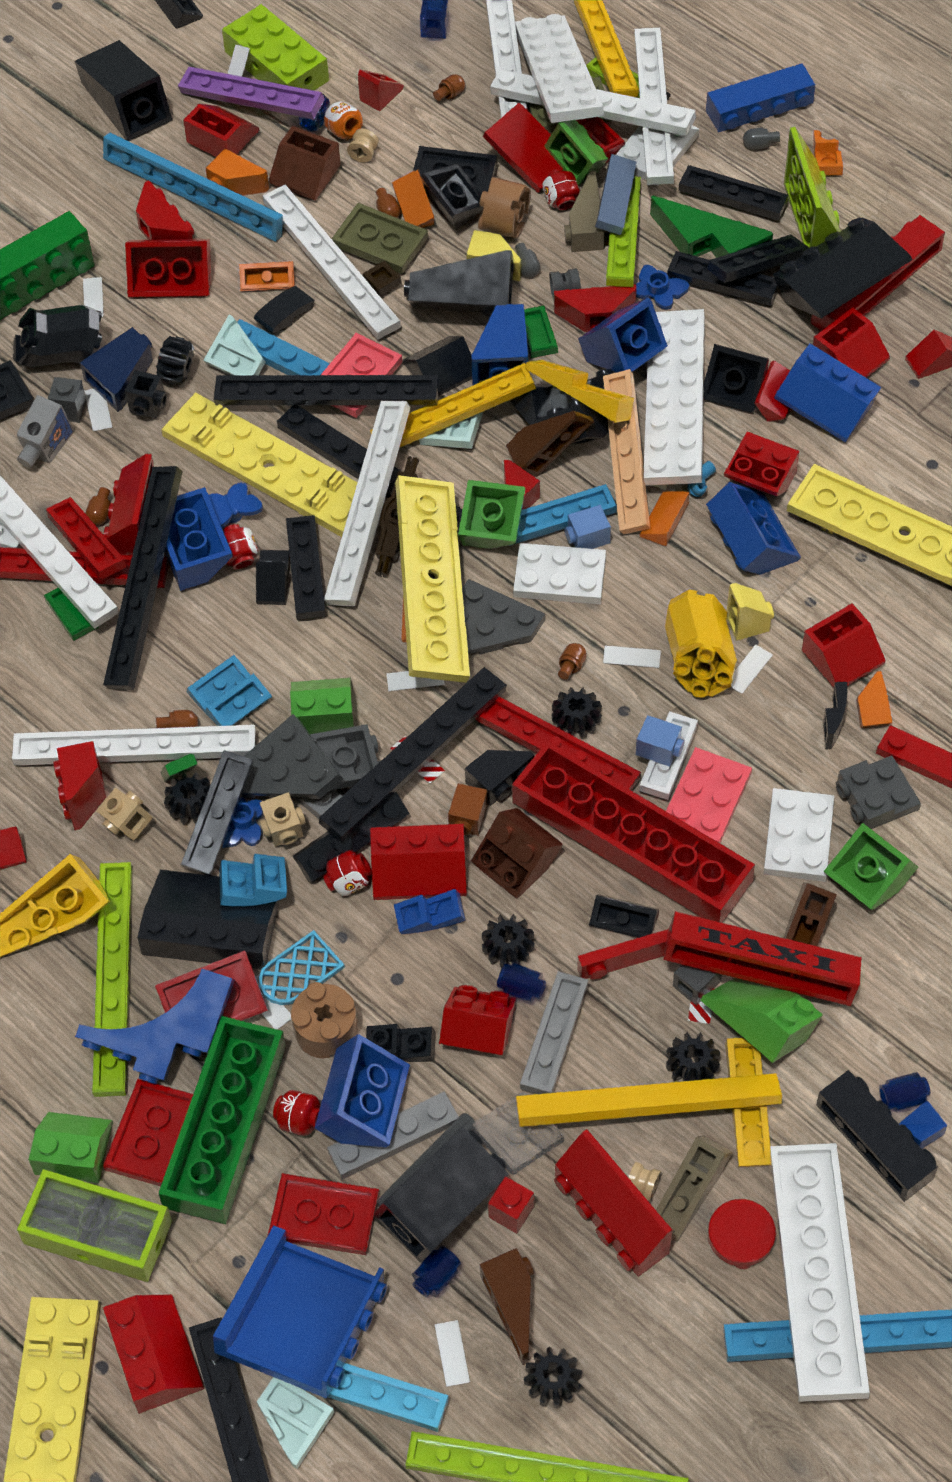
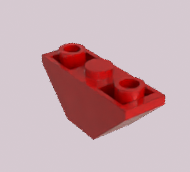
[136,180,194,240]
[554,284,636,332]

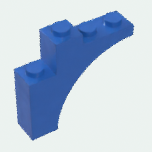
[75,969,235,1084]

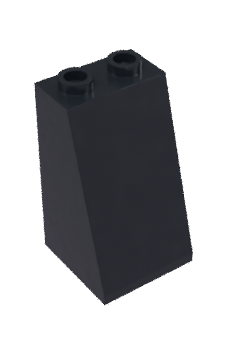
[74,40,173,141]
[404,250,514,313]
[374,1126,509,1263]

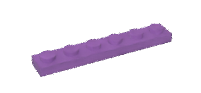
[178,67,325,119]

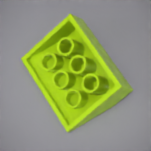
[783,127,842,248]

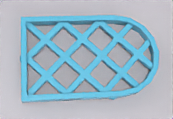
[259,930,345,1005]

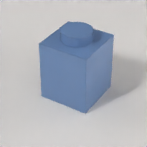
[564,505,611,549]
[636,715,685,767]

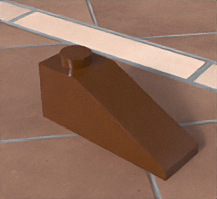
[506,411,594,477]
[783,882,837,946]
[480,1248,534,1365]

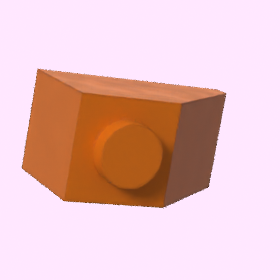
[206,149,269,196]

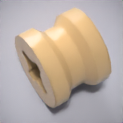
[347,129,379,163]
[628,1162,661,1202]

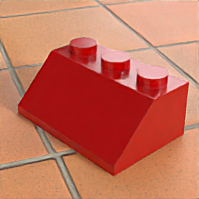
[125,239,211,297]
[103,454,154,555]
[370,824,467,900]
[103,1294,204,1414]

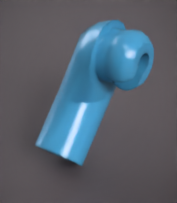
[687,461,716,497]

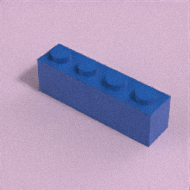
[706,63,816,133]

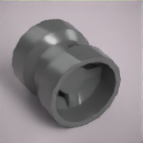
[549,268,581,299]

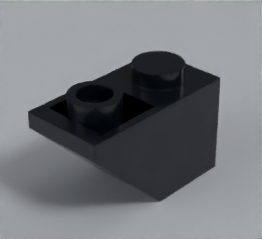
[465,750,535,806]

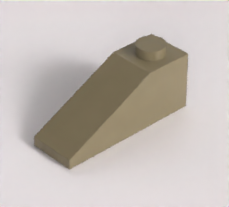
[564,171,604,252]
[656,1135,733,1242]

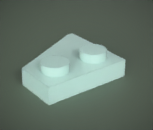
[204,315,266,375]
[419,412,483,449]
[257,1377,334,1469]

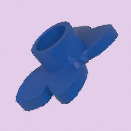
[636,265,689,310]
[209,482,263,528]
[222,797,263,848]

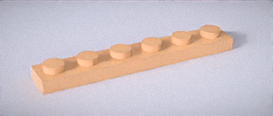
[603,369,650,535]

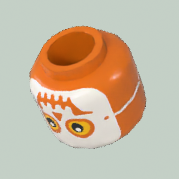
[324,101,363,140]

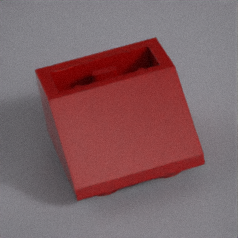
[183,104,260,157]
[813,307,890,378]
[724,431,800,496]
[802,603,886,687]
[53,741,106,830]
[439,985,517,1055]

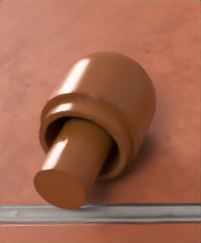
[433,74,465,101]
[376,188,401,218]
[85,487,111,526]
[558,643,587,680]
[156,710,198,728]

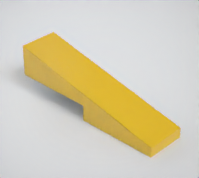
[525,360,634,423]
[725,1038,771,1168]

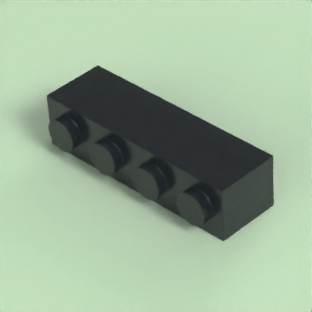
[816,1070,938,1202]

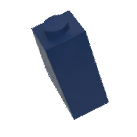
[80,327,153,412]

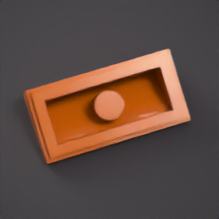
[392,170,434,228]
[239,261,295,292]
[640,491,690,546]

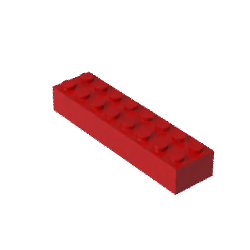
[512,741,755,923]

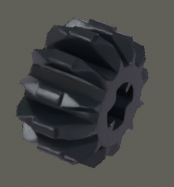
[156,336,194,385]
[552,687,602,739]
[164,772,211,824]
[482,914,535,969]
[666,1032,720,1081]
[524,1346,582,1409]

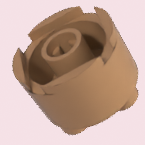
[478,177,531,238]
[291,982,358,1059]

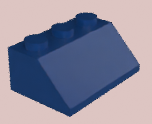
[774,344,881,442]
[706,482,801,575]
[165,487,233,591]
[315,1034,410,1147]

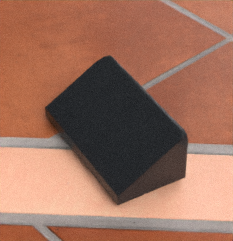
[155,0,203,28]
[589,894,659,938]

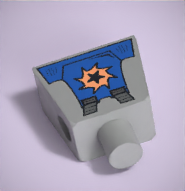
[17,395,74,468]

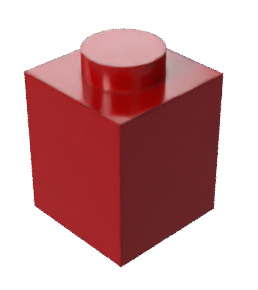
[488,1176,534,1234]

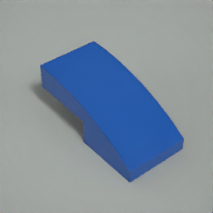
[394,889,466,934]

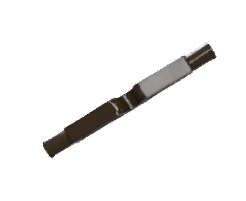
[375,456,419,577]

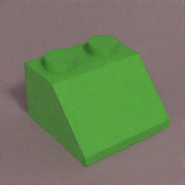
[544,120,608,186]
[458,480,526,549]
[290,677,354,734]
[823,823,919,910]
[28,1112,113,1183]

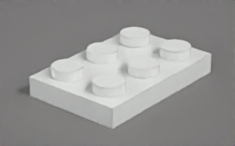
[616,125,699,186]
[513,543,606,605]
[764,788,834,882]

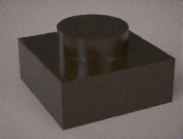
[363,261,401,296]

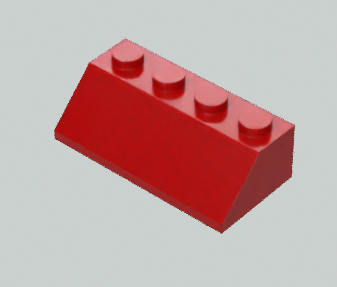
[554,1129,672,1277]

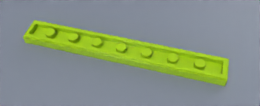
[92,862,132,1097]
[405,1431,688,1482]

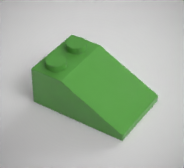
[700,978,823,1063]

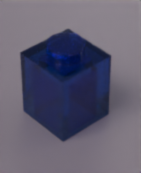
[420,0,449,39]

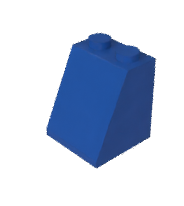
[578,298,668,372]
[471,304,528,386]

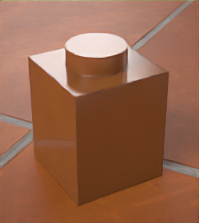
[448,783,488,836]

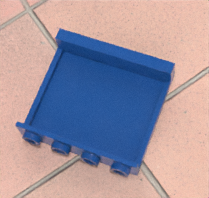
[213,1225,387,1399]

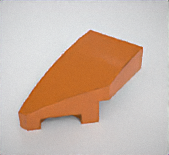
[813,130,843,176]
[856,671,893,728]

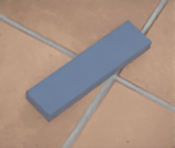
[595,154,637,235]

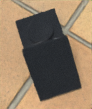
[256,550,290,605]

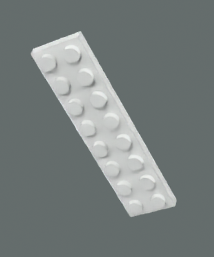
[515,14,604,123]
[644,309,705,486]
[770,1143,870,1402]

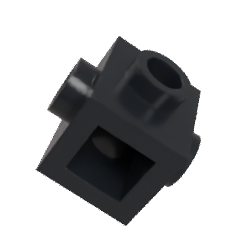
[124,370,167,418]

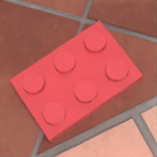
[321,333,403,418]
[666,747,752,843]

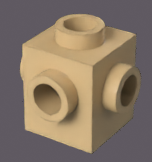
[96,787,153,841]
[259,792,306,847]

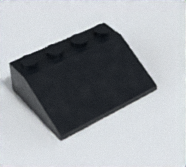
[773,218,913,318]
[137,869,280,970]

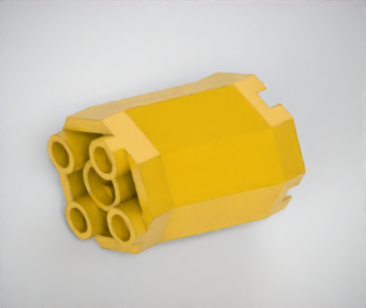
[665,589,737,698]

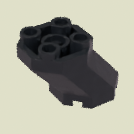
[13,305,102,367]

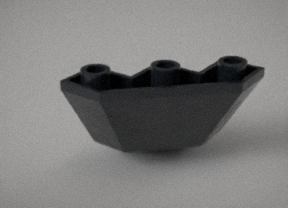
[510,369,613,445]

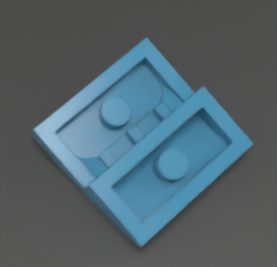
[186,655,272,726]
[219,854,287,906]

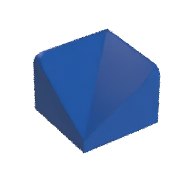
[899,1101,947,1149]

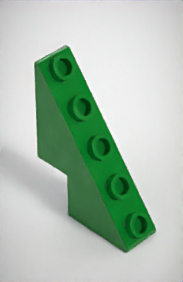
[650,195,773,258]

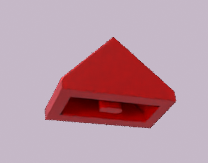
[358,69,404,111]
[905,329,952,379]
[504,460,540,510]

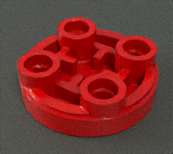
[708,1199,776,1270]

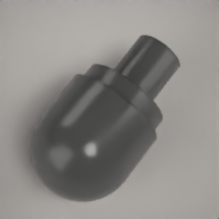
[743,128,780,150]
[515,243,540,278]

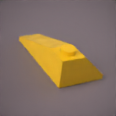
[0,854,110,958]

